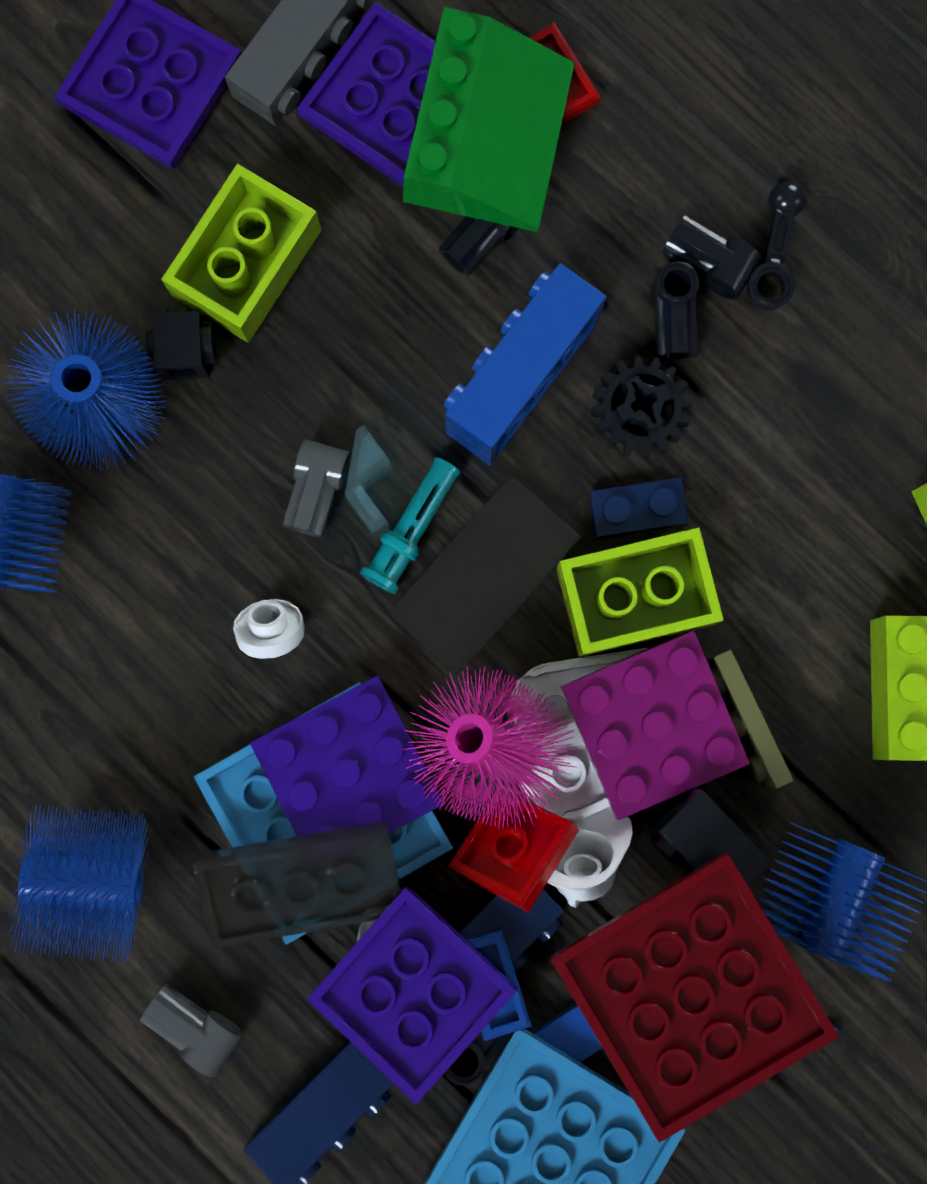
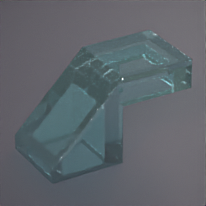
[345,425,393,540]

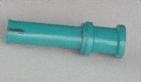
[360,457,461,594]

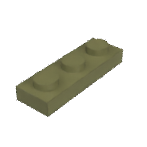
[707,650,794,789]

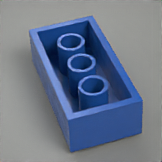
[444,263,607,466]

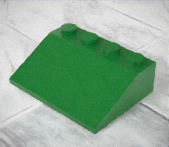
[403,7,575,232]

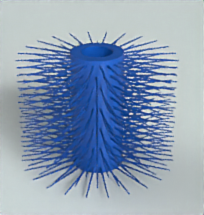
[3,308,165,472]
[0,474,72,593]
[9,805,148,963]
[759,822,927,982]

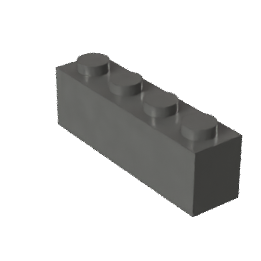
[225,0,374,126]

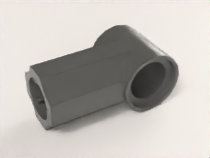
[283,439,350,538]
[140,983,243,1078]

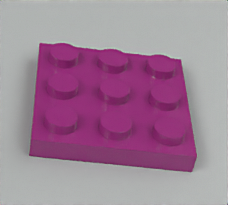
[560,631,750,820]

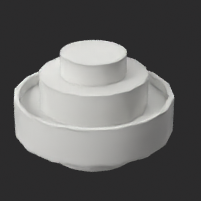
[233,599,305,659]

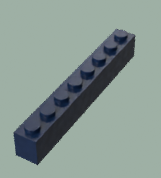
[243,889,564,1184]

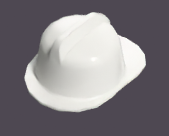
[548,807,633,908]

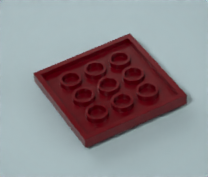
[550,852,840,1143]

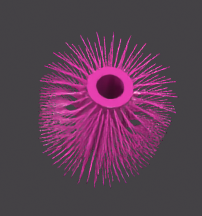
[403,666,578,829]

